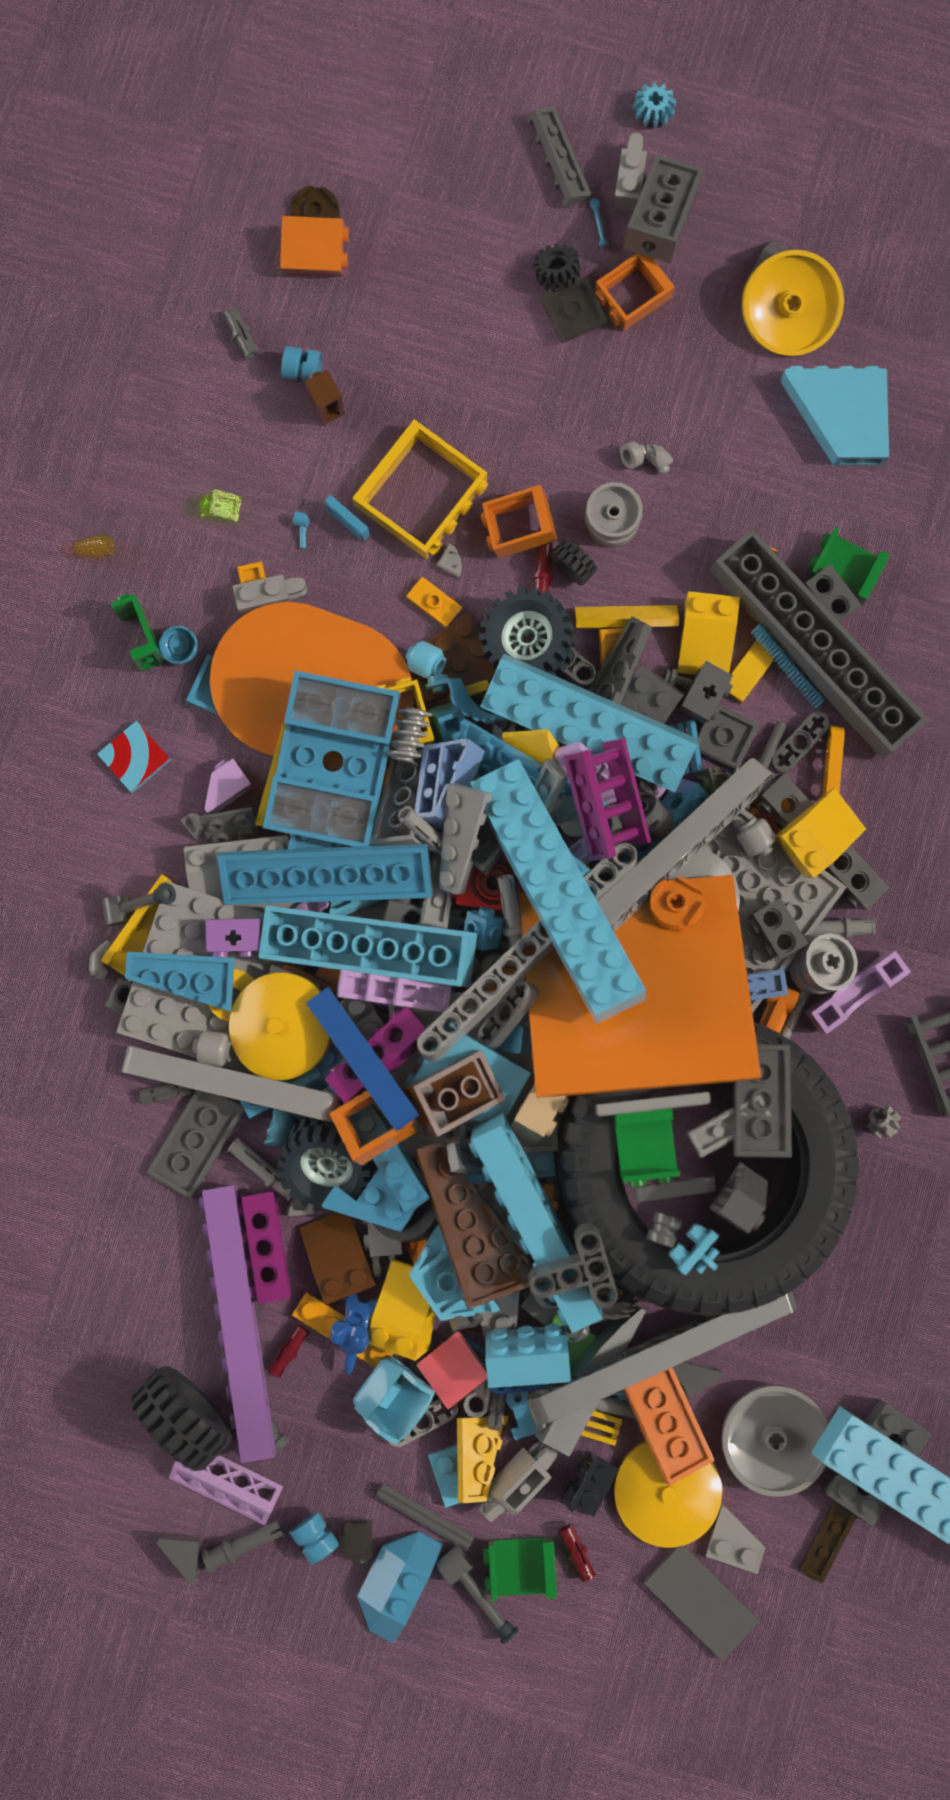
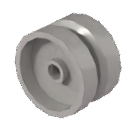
[584,482,643,547]
[789,933,858,996]

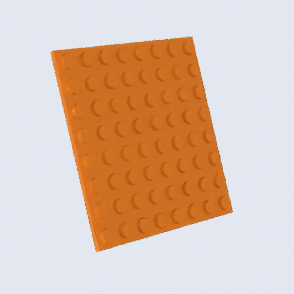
[519,875,761,1098]

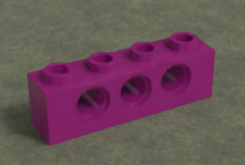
[325,1006,427,1104]
[238,1191,292,1304]

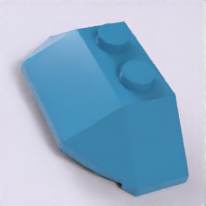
[357,1531,443,1644]

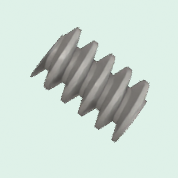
[388,707,432,765]

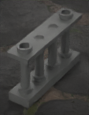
[905,1012,950,1118]

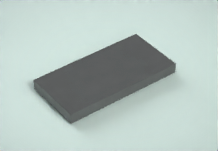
[733,1045,792,1158]
[146,1090,245,1200]
[644,1546,760,1661]

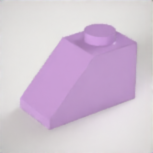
[205,759,253,815]

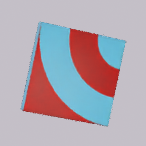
[97,721,171,794]

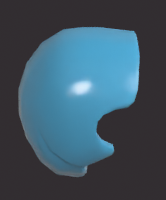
[158,626,198,665]

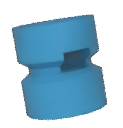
[281,345,323,382]
[289,1511,340,1565]

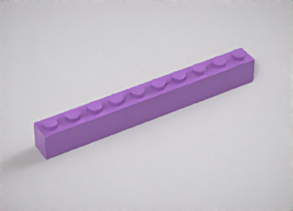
[199,1185,276,1463]

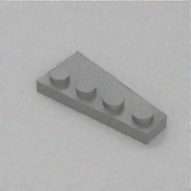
[438,783,493,895]

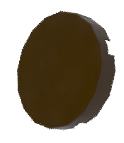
[290,186,340,218]

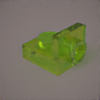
[200,488,242,523]

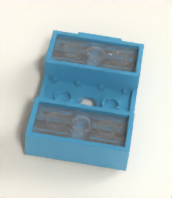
[263,670,401,849]

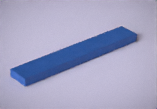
[306,987,419,1132]

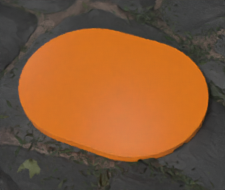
[210,602,414,772]

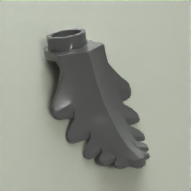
[565,1291,638,1343]

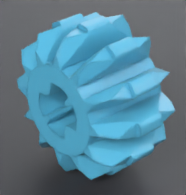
[633,81,676,128]

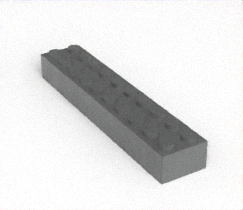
[709,529,928,759]

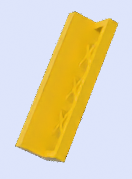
[101,874,175,976]

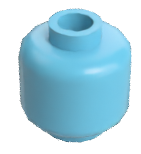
[406,641,446,679]

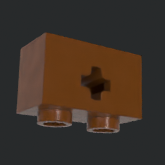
[305,370,345,426]

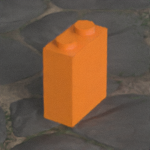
[280,216,349,276]

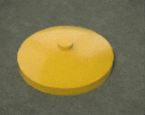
[742,250,844,356]
[229,973,332,1080]
[614,1440,722,1548]

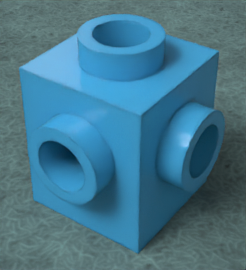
[464,907,505,951]

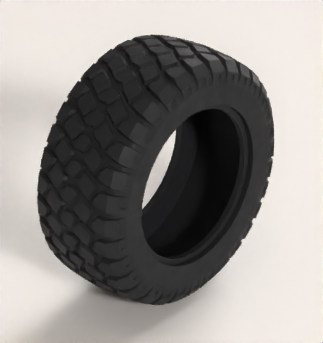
[557,1022,859,1315]

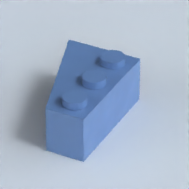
[415,738,485,830]

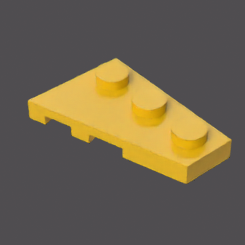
[457,1415,509,1503]

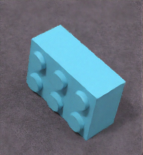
[486,1324,571,1388]

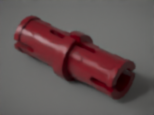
[266,1323,310,1378]
[558,1524,596,1582]

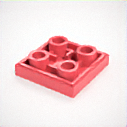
[417,1331,488,1409]

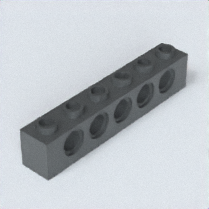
[757,773,889,910]

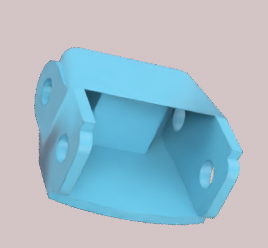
[353,1356,435,1444]

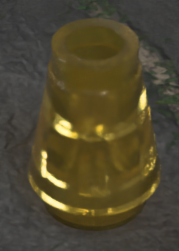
[75,533,115,558]

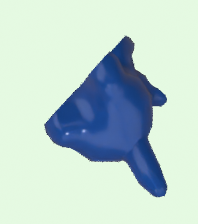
[330,1294,378,1374]

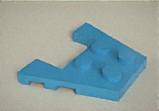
[321,1119,427,1232]

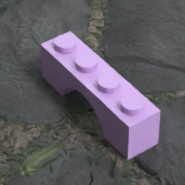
[804,951,911,1034]

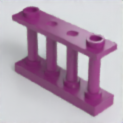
[563,738,651,861]

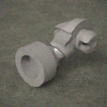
[620,441,673,474]

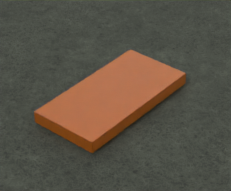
[623,1367,715,1486]

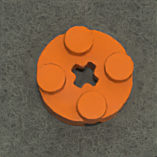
[650,877,704,932]

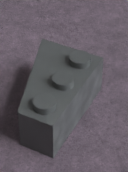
[709,1162,768,1233]

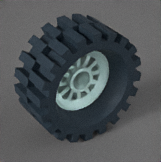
[479,587,576,677]
[277,1116,376,1213]

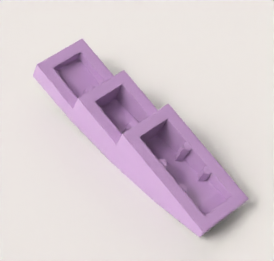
[336,970,452,1012]

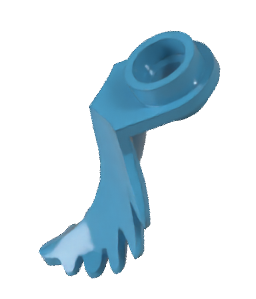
[426,674,505,725]

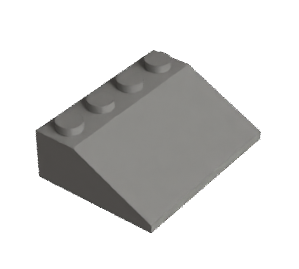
[184,835,298,913]

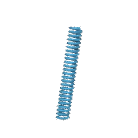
[751,623,824,709]

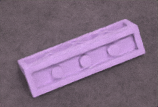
[169,1455,283,1525]

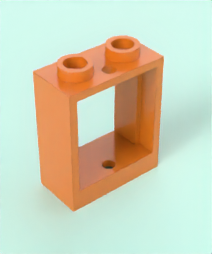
[594,253,675,331]
[481,484,557,558]
[329,1091,418,1165]

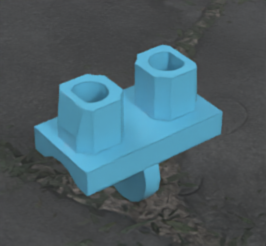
[669,1223,719,1275]

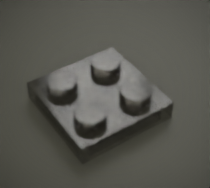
[540,277,608,344]

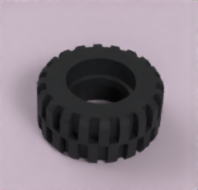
[130,1366,233,1471]

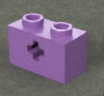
[205,919,260,957]

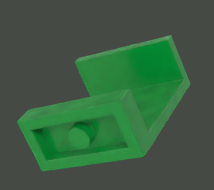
[808,527,890,606]
[111,594,165,672]
[614,1108,680,1187]
[484,1536,557,1602]

